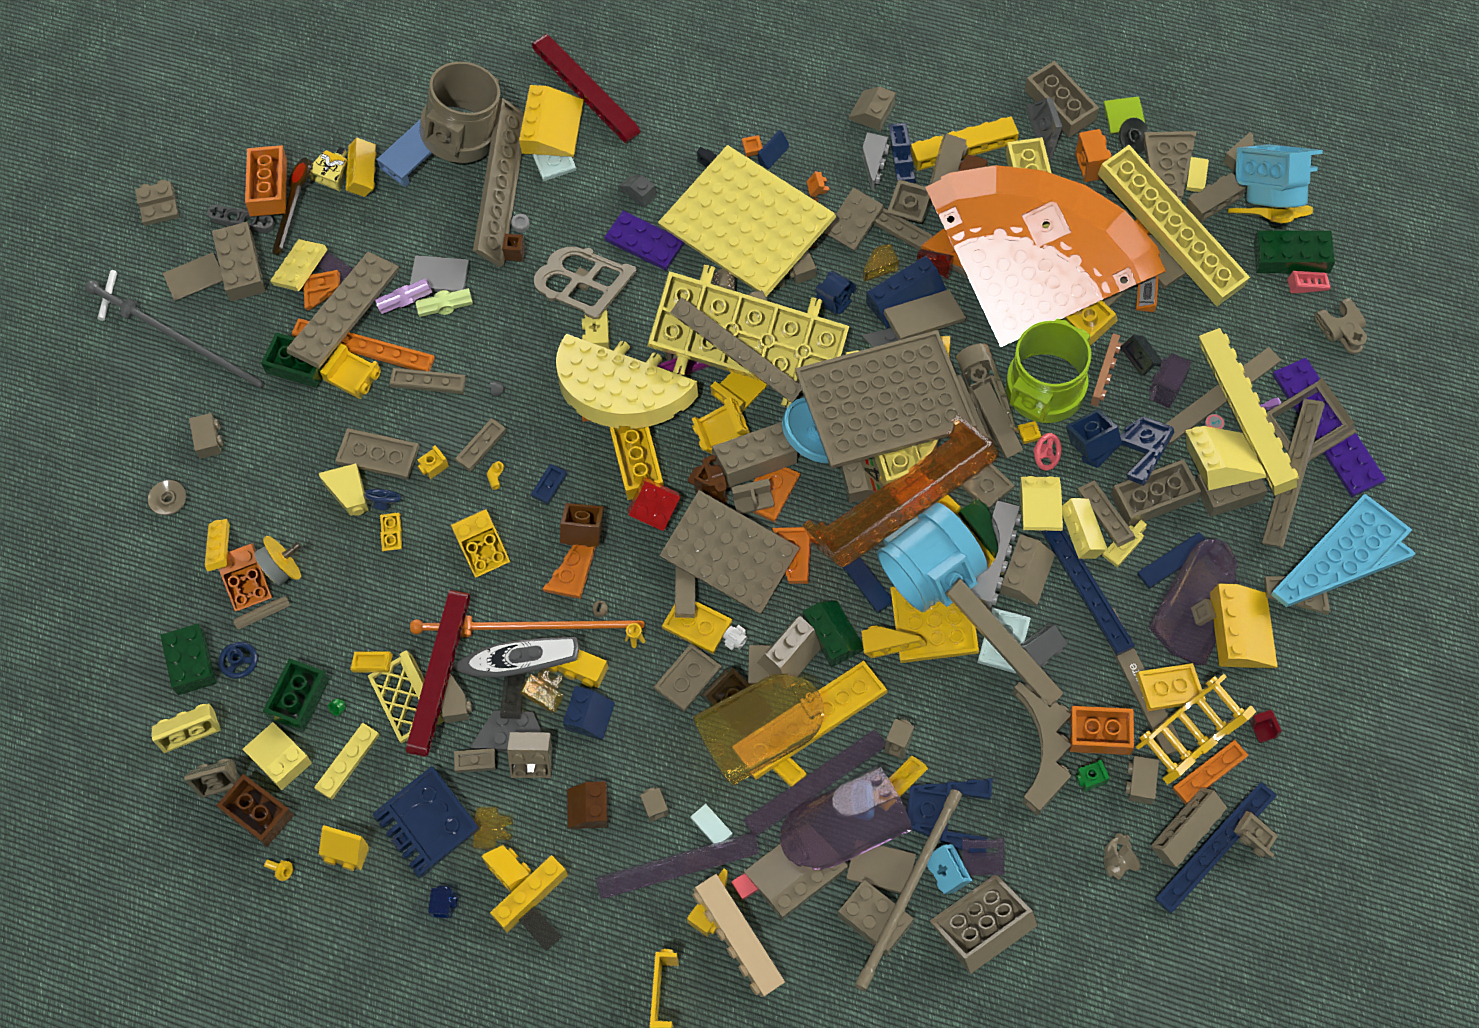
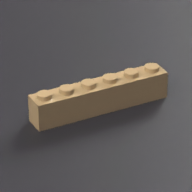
[692,874,785,997]

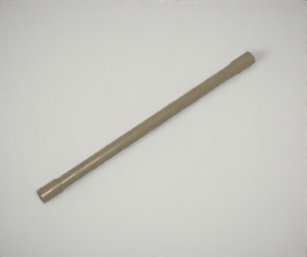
[855,789,962,991]

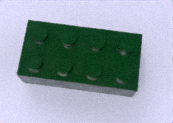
[1253,231,1335,274]

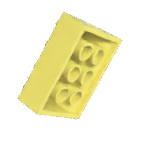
[1185,426,1266,490]

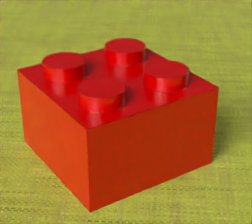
[627,477,680,531]

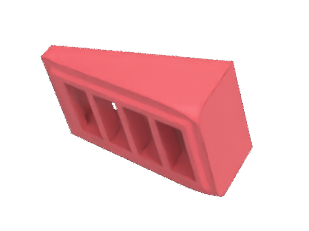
[1287,271,1330,293]

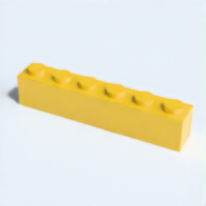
[911,116,1019,171]

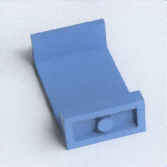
[377,119,432,187]

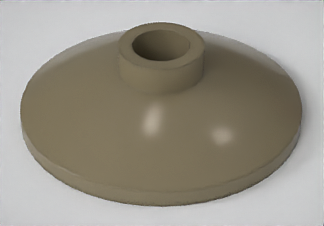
[148,480,186,515]

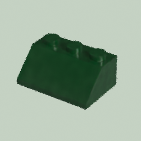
[803,601,864,668]

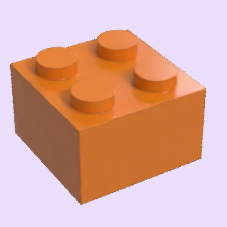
[1075,129,1111,182]

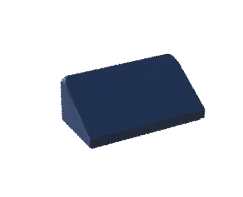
[758,130,789,169]

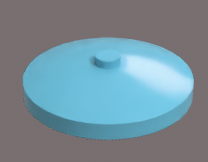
[782,398,828,463]

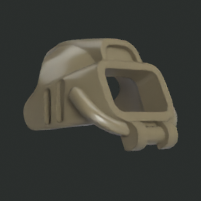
[1103,833,1141,880]

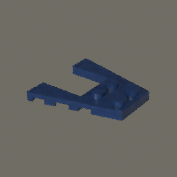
[1082,416,1175,486]
[905,778,993,859]

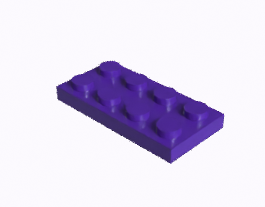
[604,211,685,271]

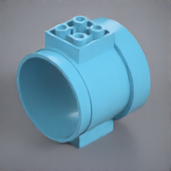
[877,502,987,612]

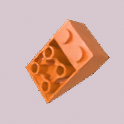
[219,543,272,612]

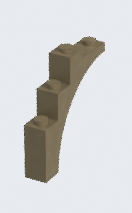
[1013,681,1071,816]

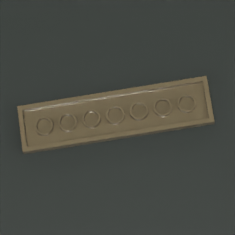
[287,252,399,368]

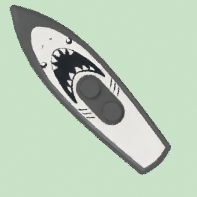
[452,637,579,678]

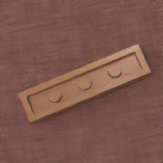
[1090,333,1122,407]

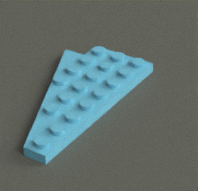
[1271,494,1416,607]

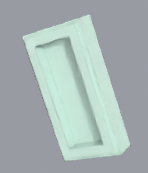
[690,804,733,848]

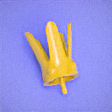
[625,623,645,648]

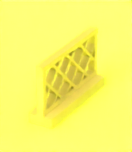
[368,650,444,743]

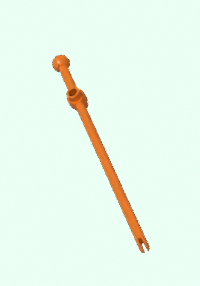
[410,615,645,637]

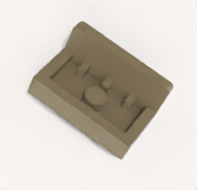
[1233,811,1278,858]

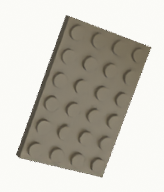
[659,490,799,615]

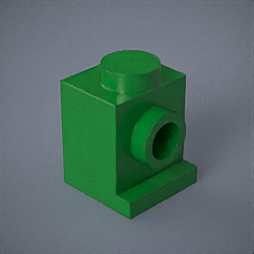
[1075,760,1110,792]

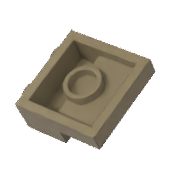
[135,180,179,226]

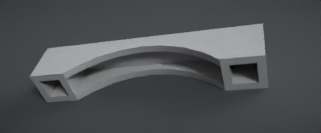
[970,501,1022,611]

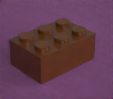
[216,774,294,847]

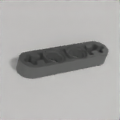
[207,205,275,233]

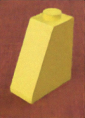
[319,463,369,516]

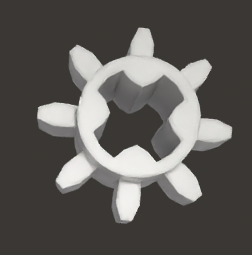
[723,625,748,650]

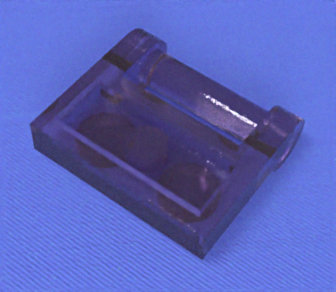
[962,837,1005,875]

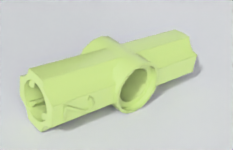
[416,288,473,317]

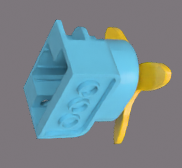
[1228,144,1323,225]

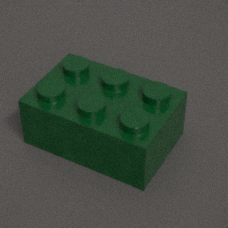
[261,332,331,388]
[160,623,216,695]
[263,658,330,732]

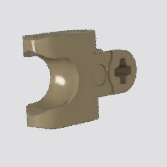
[1315,298,1367,354]

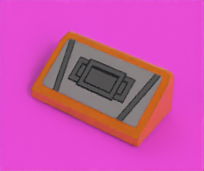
[1136,275,1158,312]

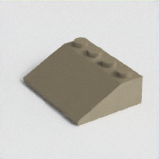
[744,822,848,921]
[930,874,1038,974]

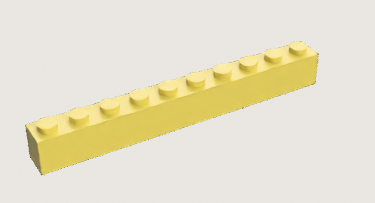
[1199,328,1299,495]

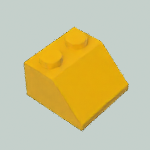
[319,825,370,871]
[481,845,531,893]

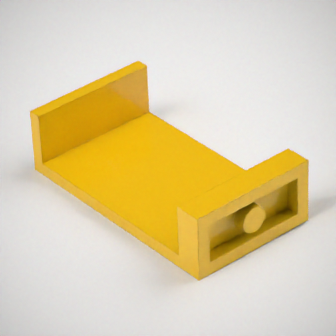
[710,372,768,413]
[650,949,679,1028]

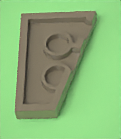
[1264,576,1330,615]

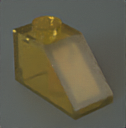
[863,243,899,282]

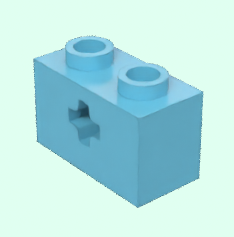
[927,844,972,894]

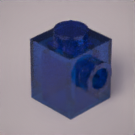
[428,885,457,919]

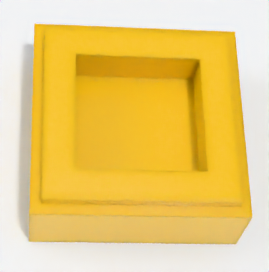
[1017,421,1041,444]

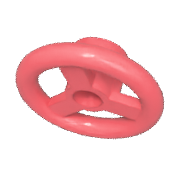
[1034,433,1062,471]

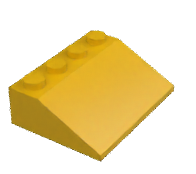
[519,85,584,157]
[1210,584,1277,668]

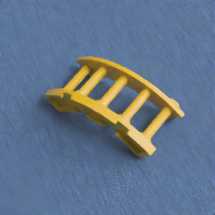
[1136,674,1256,785]

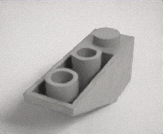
[862,133,890,190]

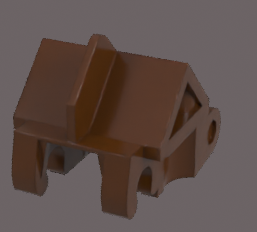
[687,455,727,505]

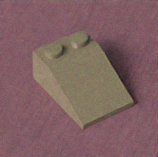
[184,759,239,798]

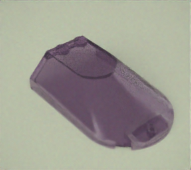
[1149,539,1240,665]
[780,766,912,870]

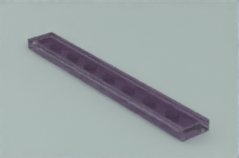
[743,729,886,838]
[595,832,760,899]

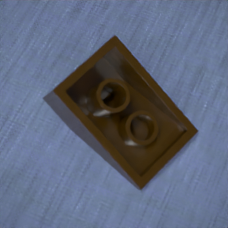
[700,667,774,738]

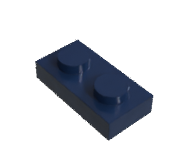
[531,464,567,505]

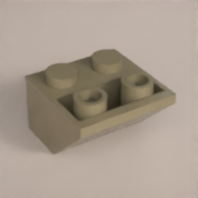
[507,732,552,778]

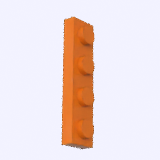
[1172,740,1248,805]

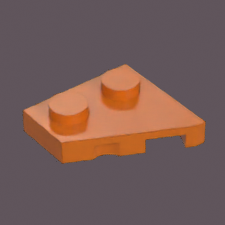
[304,270,341,311]

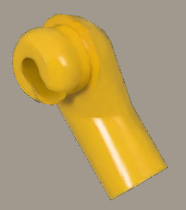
[487,461,504,490]

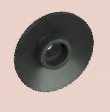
[1119,117,1149,153]

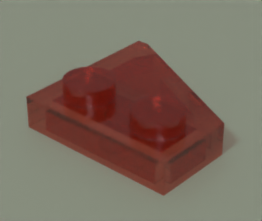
[917,249,954,279]

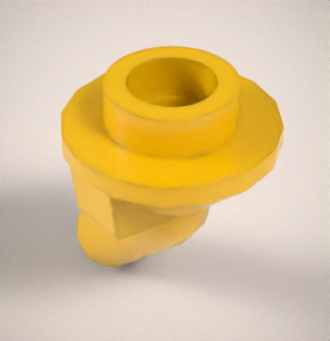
[264,859,293,881]

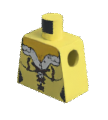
[309,147,347,191]

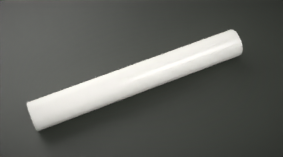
[97,270,117,321]

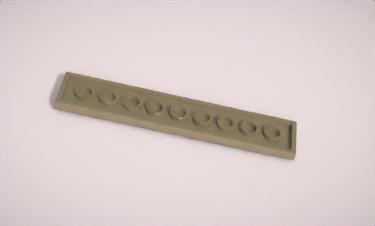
[473,98,524,267]

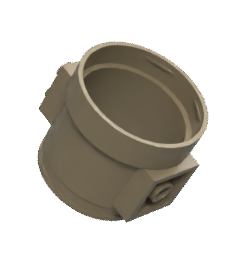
[419,62,500,163]

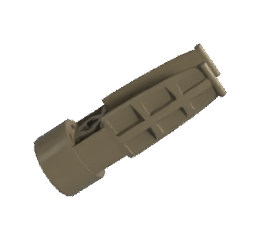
[956,343,1019,443]

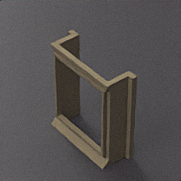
[1266,377,1357,462]

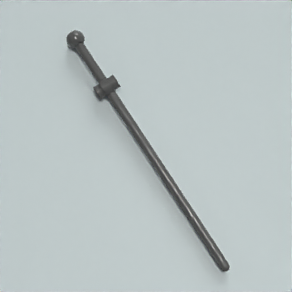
[85,280,264,388]

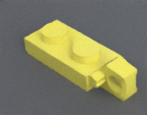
[1102,520,1147,568]

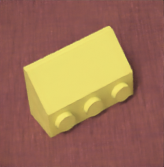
[152,704,221,753]

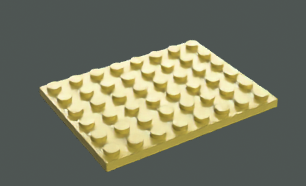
[658,145,836,297]

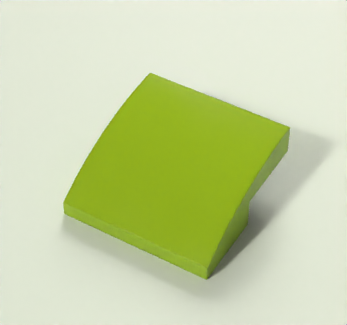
[1103,97,1145,135]

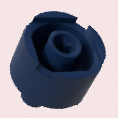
[815,271,856,315]

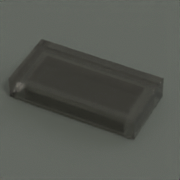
[519,906,562,952]

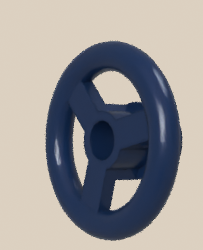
[363,489,401,510]
[218,642,258,679]

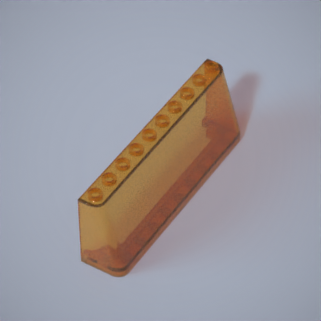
[802,415,997,567]

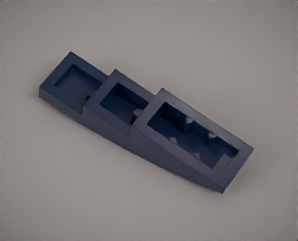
[888,123,915,184]

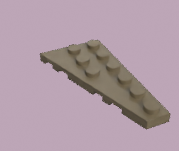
[1143,131,1197,201]

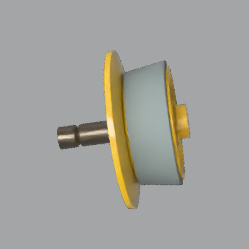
[254,536,302,585]

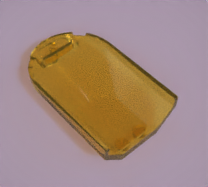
[693,674,824,786]

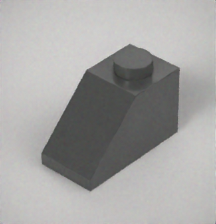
[618,175,656,208]

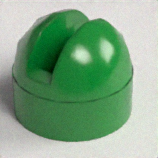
[328,698,346,716]

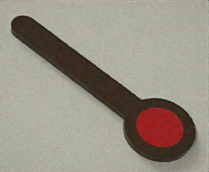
[272,158,312,256]

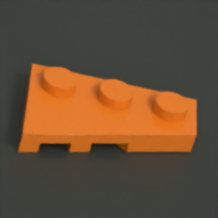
[543,545,596,599]

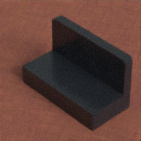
[1120,335,1164,376]

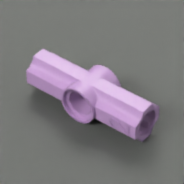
[375,278,432,314]

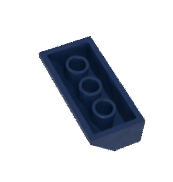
[866,256,946,329]

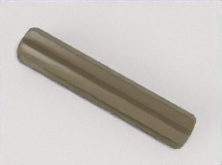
[233,596,290,629]

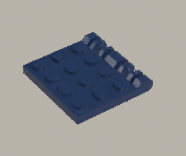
[372,766,480,878]

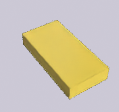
[1186,157,1209,192]

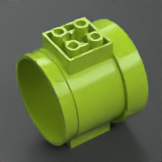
[1006,318,1091,423]

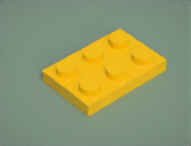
[662,601,732,655]
[1136,663,1206,711]

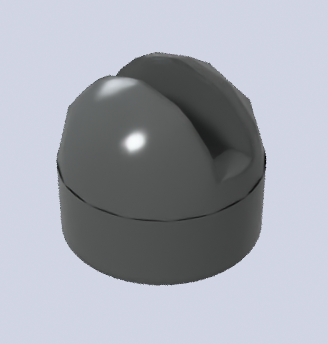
[490,381,504,397]

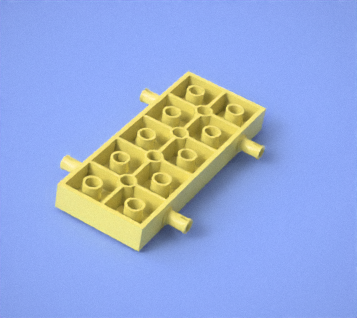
[647,265,849,408]

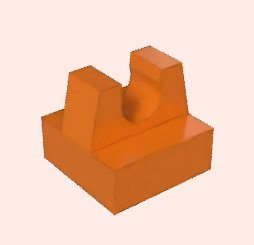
[806,171,829,197]

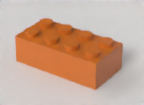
[245,145,287,216]

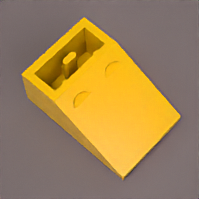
[450,509,510,578]

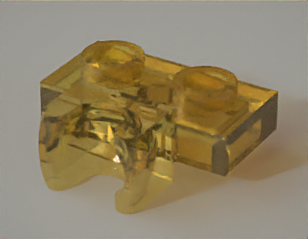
[520,668,563,713]
[473,807,513,849]

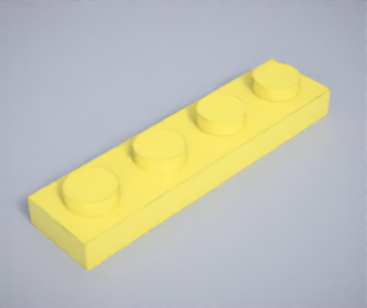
[314,723,380,800]

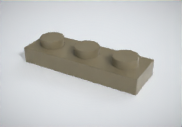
[455,418,507,472]

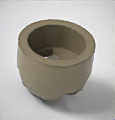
[592,601,608,617]

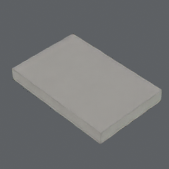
[410,256,469,293]

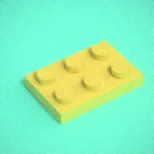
[270,239,328,291]

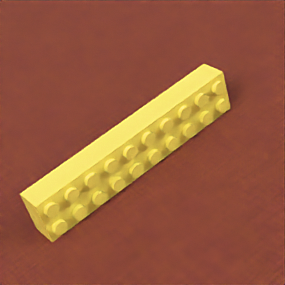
[1098,145,1250,306]

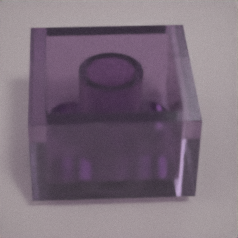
[1149,352,1192,409]

